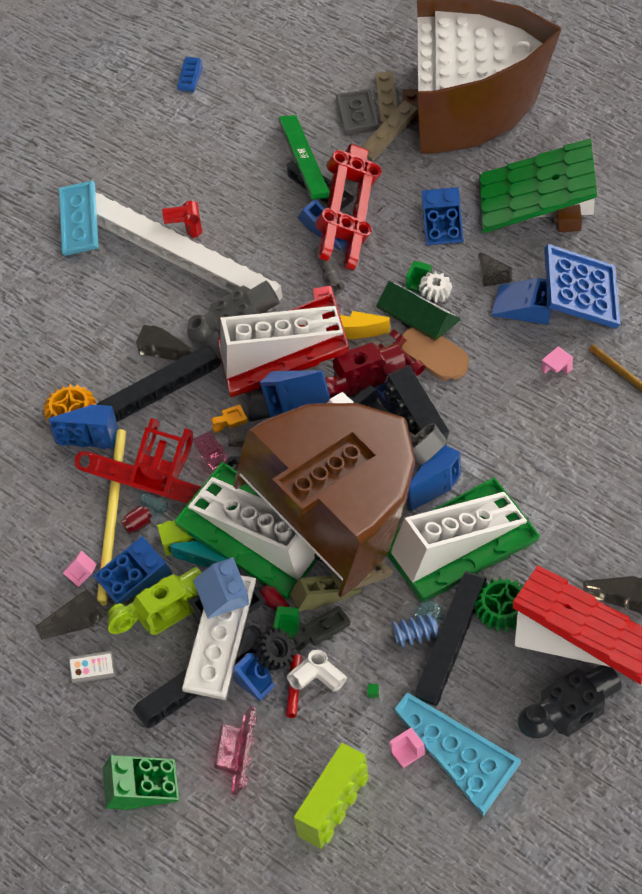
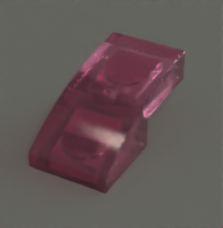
[193,430,229,470]

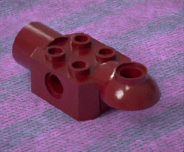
[325,342,406,399]

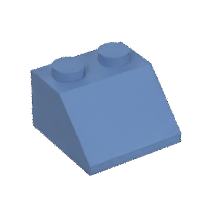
[193,557,249,619]

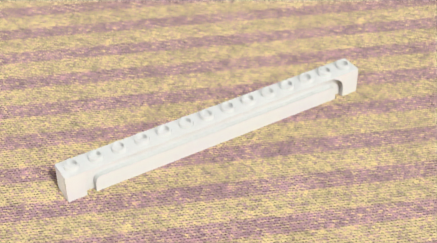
[95,192,282,312]

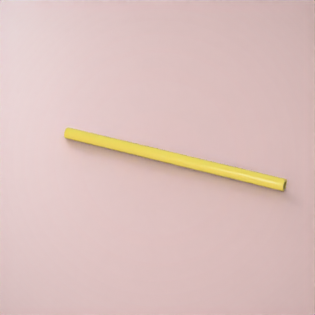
[96,429,126,606]

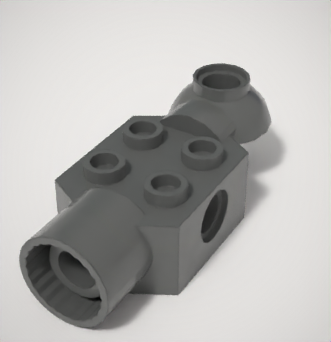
[187,280,280,343]

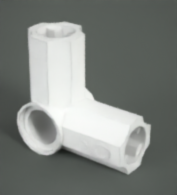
[287,650,347,692]

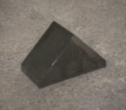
[478,252,512,287]

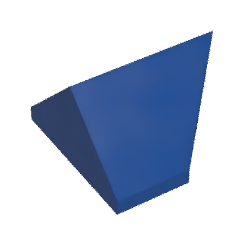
[233,653,275,701]

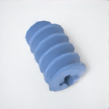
[391,613,439,648]

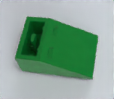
[102,755,179,810]

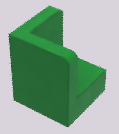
[406,260,432,293]
[273,606,301,641]

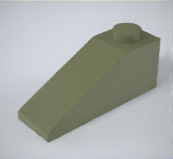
[290,576,362,611]

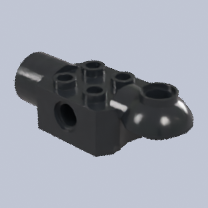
[517,665,622,738]

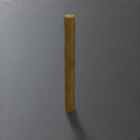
[589,344,642,392]

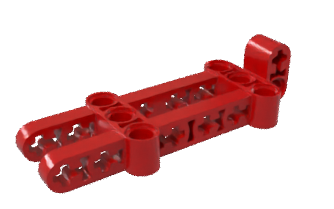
[315,143,382,271]

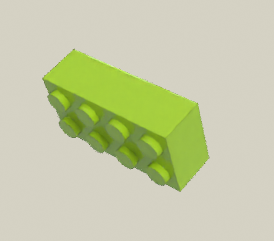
[294,743,369,849]

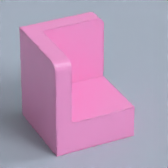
[542,346,573,373]
[63,551,97,587]
[389,728,425,768]

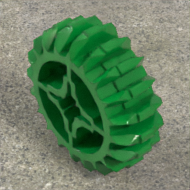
[474,576,524,633]

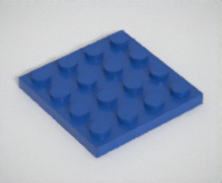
[544,244,621,329]

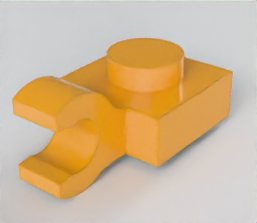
[211,404,248,433]

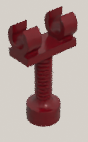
[378,329,426,377]

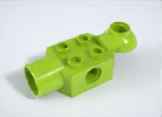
[107,567,202,636]

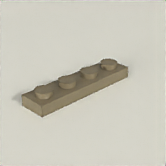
[375,71,397,125]
[361,100,419,162]

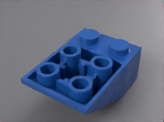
[421,187,464,245]
[491,278,552,325]
[260,370,330,418]
[48,405,119,449]
[407,445,461,511]
[93,536,173,604]

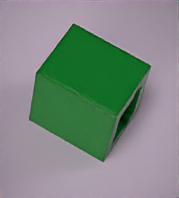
[367,684,379,698]

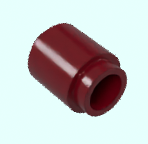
[120,505,152,534]

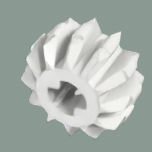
[419,271,452,304]

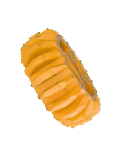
[43,384,96,425]

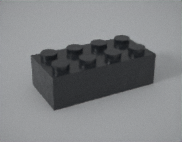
[385,365,449,445]

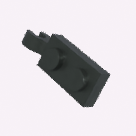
[293,606,351,651]

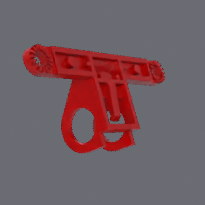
[74,418,202,504]

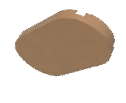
[401,328,469,381]

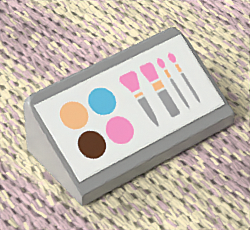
[69,651,115,684]

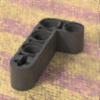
[409,423,447,465]

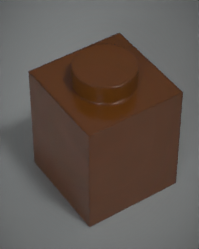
[554,205,582,232]

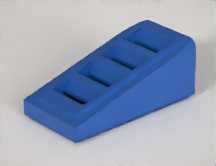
[177,57,203,92]

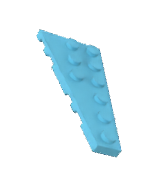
[395,692,521,817]

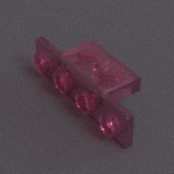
[214,706,257,795]

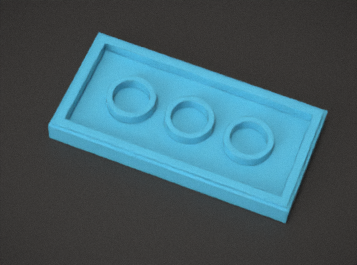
[59,180,99,256]

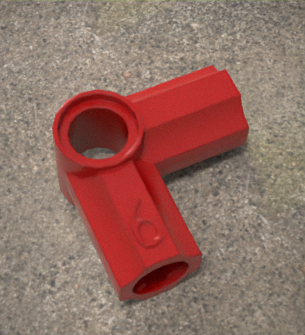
[162,201,203,238]

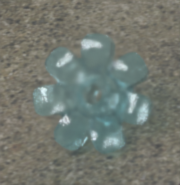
[416,600,443,620]

